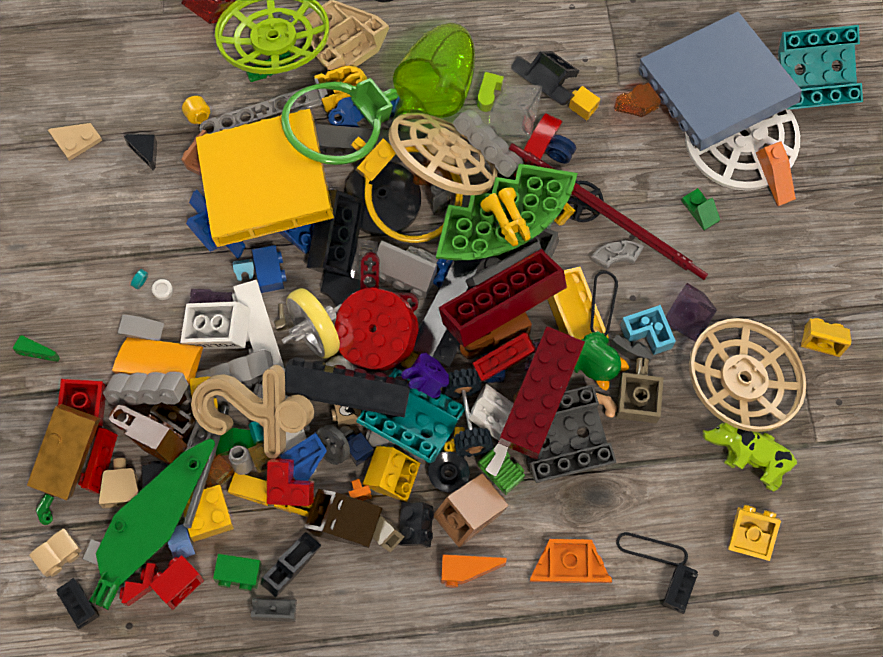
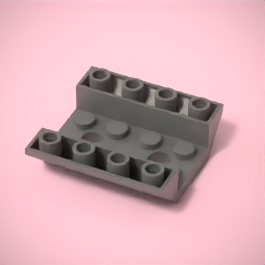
[525,385,616,483]

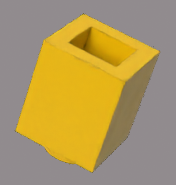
[569,86,600,121]

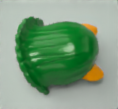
[574,331,629,391]

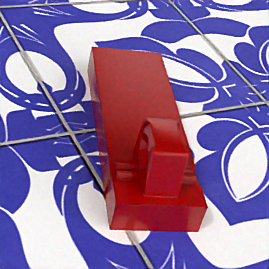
[473,333,536,381]
[78,428,118,494]

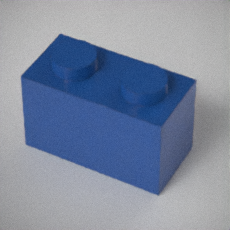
[252,245,287,293]

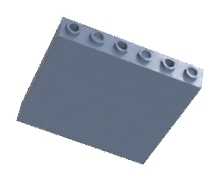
[639,12,802,151]

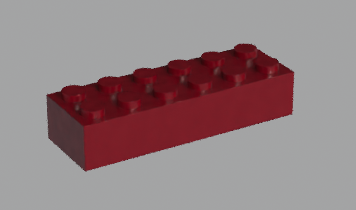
[438,249,567,347]
[498,326,585,459]

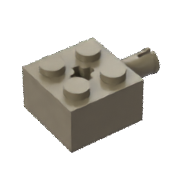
[616,358,664,423]

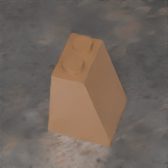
[434,474,509,548]

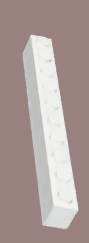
[231,280,316,479]

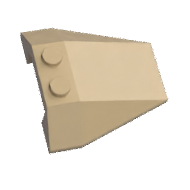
[304,0,389,70]

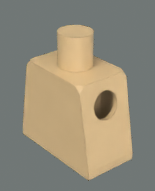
[99,458,140,508]

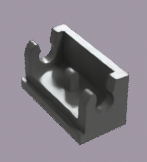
[251,598,297,622]

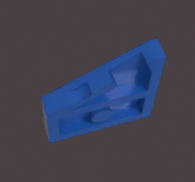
[280,433,327,481]

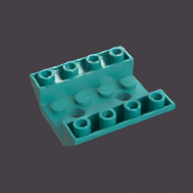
[778,25,863,110]
[356,368,465,463]

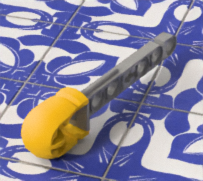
[200,65,367,134]

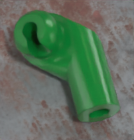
[36,494,54,525]

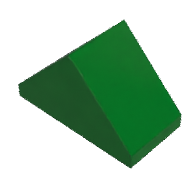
[216,428,257,456]

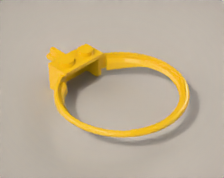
[351,136,463,243]

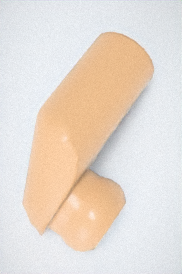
[596,393,618,418]

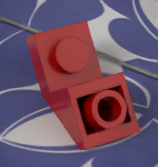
[119,563,159,606]

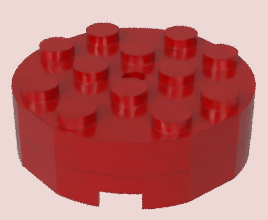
[334,287,419,371]

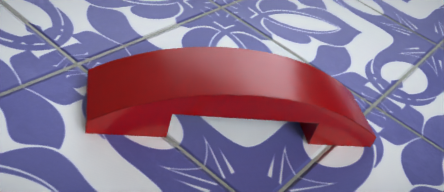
[513,113,563,178]

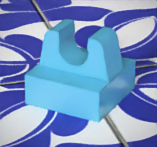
[233,258,254,281]

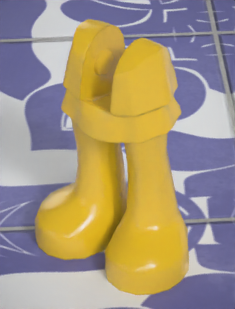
[480,188,531,247]

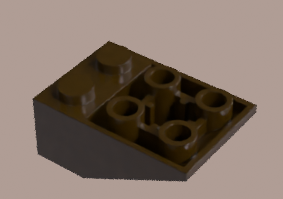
[304,489,383,548]

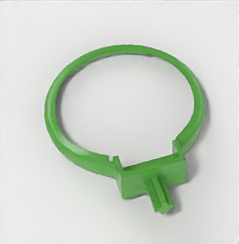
[281,78,398,165]

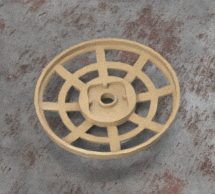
[389,113,498,195]
[689,318,806,432]

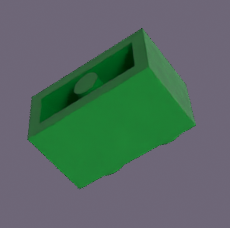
[213,554,262,591]

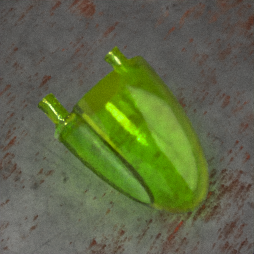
[393,23,476,118]

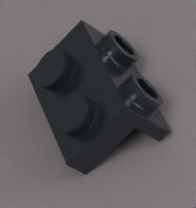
[398,502,434,548]

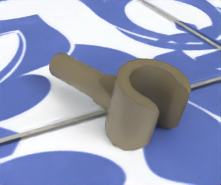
[274,303,287,332]

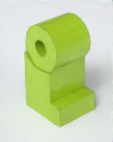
[477,72,504,112]

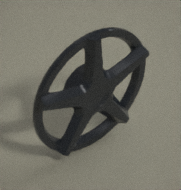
[562,180,604,222]

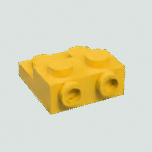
[728,505,781,561]

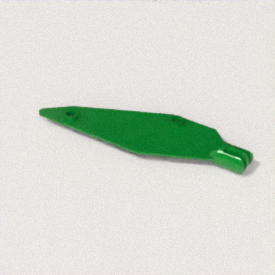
[89,439,215,610]

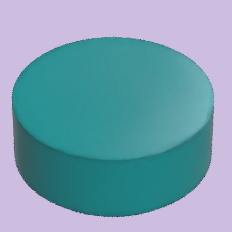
[131,269,148,289]

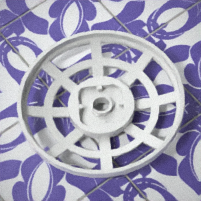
[685,109,800,191]

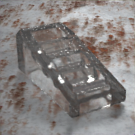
[351,239,379,282]

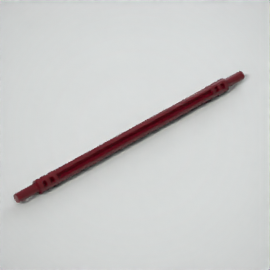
[509,143,708,280]

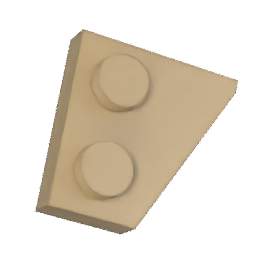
[48,123,102,161]

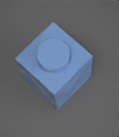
[168,524,195,558]

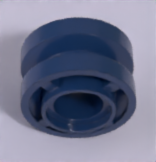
[545,135,577,164]

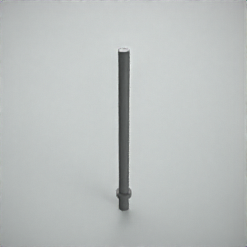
[183,405,230,528]

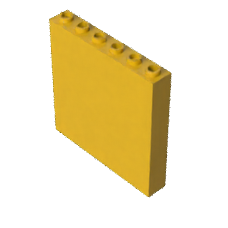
[196,109,334,247]

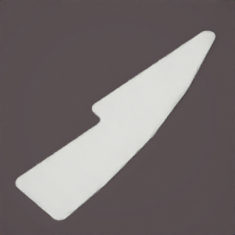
[486,442,508,476]

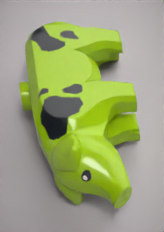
[703,423,797,492]

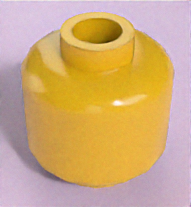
[182,95,210,124]

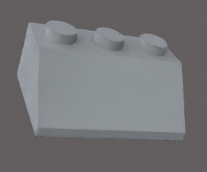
[373,241,437,299]

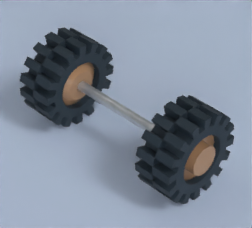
[444,368,493,457]

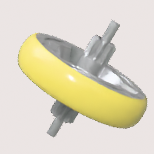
[281,288,341,358]

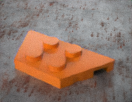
[530,539,612,583]

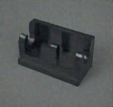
[662,563,698,614]
[56,578,99,629]

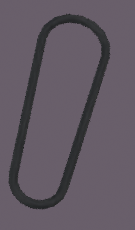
[590,271,618,336]

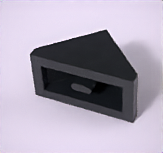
[124,134,157,170]

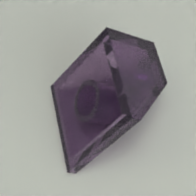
[666,283,717,342]

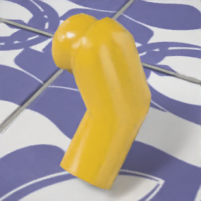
[443,427,465,453]

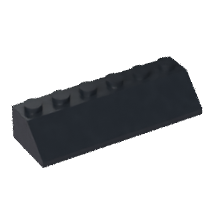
[412,256,500,368]
[285,357,410,418]

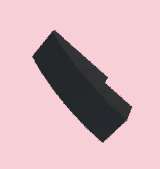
[260,532,321,597]

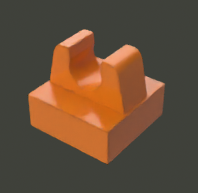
[349,479,372,501]

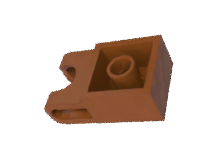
[460,312,532,359]

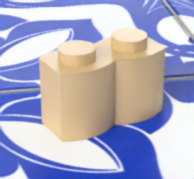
[29,529,82,577]

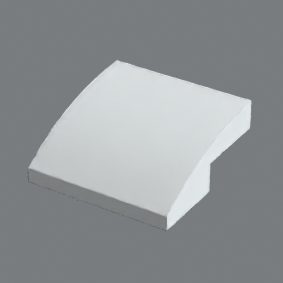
[468,384,514,441]

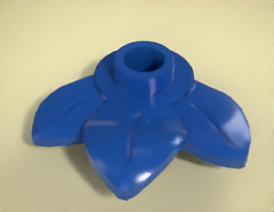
[328,97,364,128]

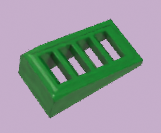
[13,335,60,362]

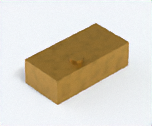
[27,404,101,500]

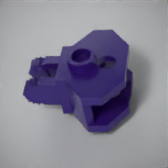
[401,353,449,398]

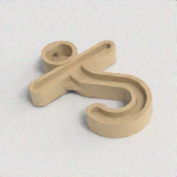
[191,365,314,459]

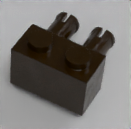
[149,394,195,442]

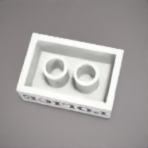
[180,302,251,349]

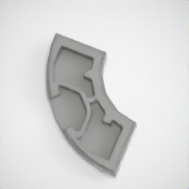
[590,240,645,269]

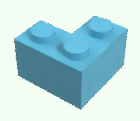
[620,305,676,355]

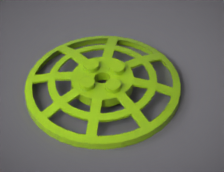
[215,0,330,74]

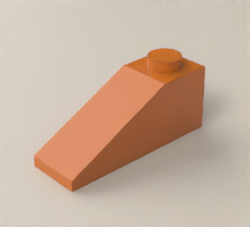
[756,141,796,207]
[441,555,507,588]

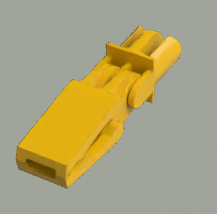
[227,473,312,517]

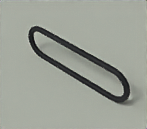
[616,532,688,566]

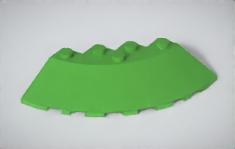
[436,164,578,260]

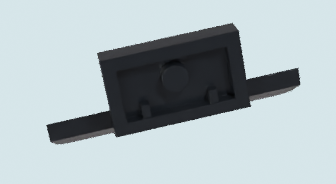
[512,51,580,106]

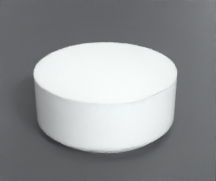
[152,279,173,300]

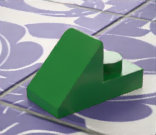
[681,188,720,231]

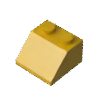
[801,318,851,357]

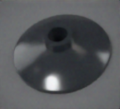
[428,451,470,493]

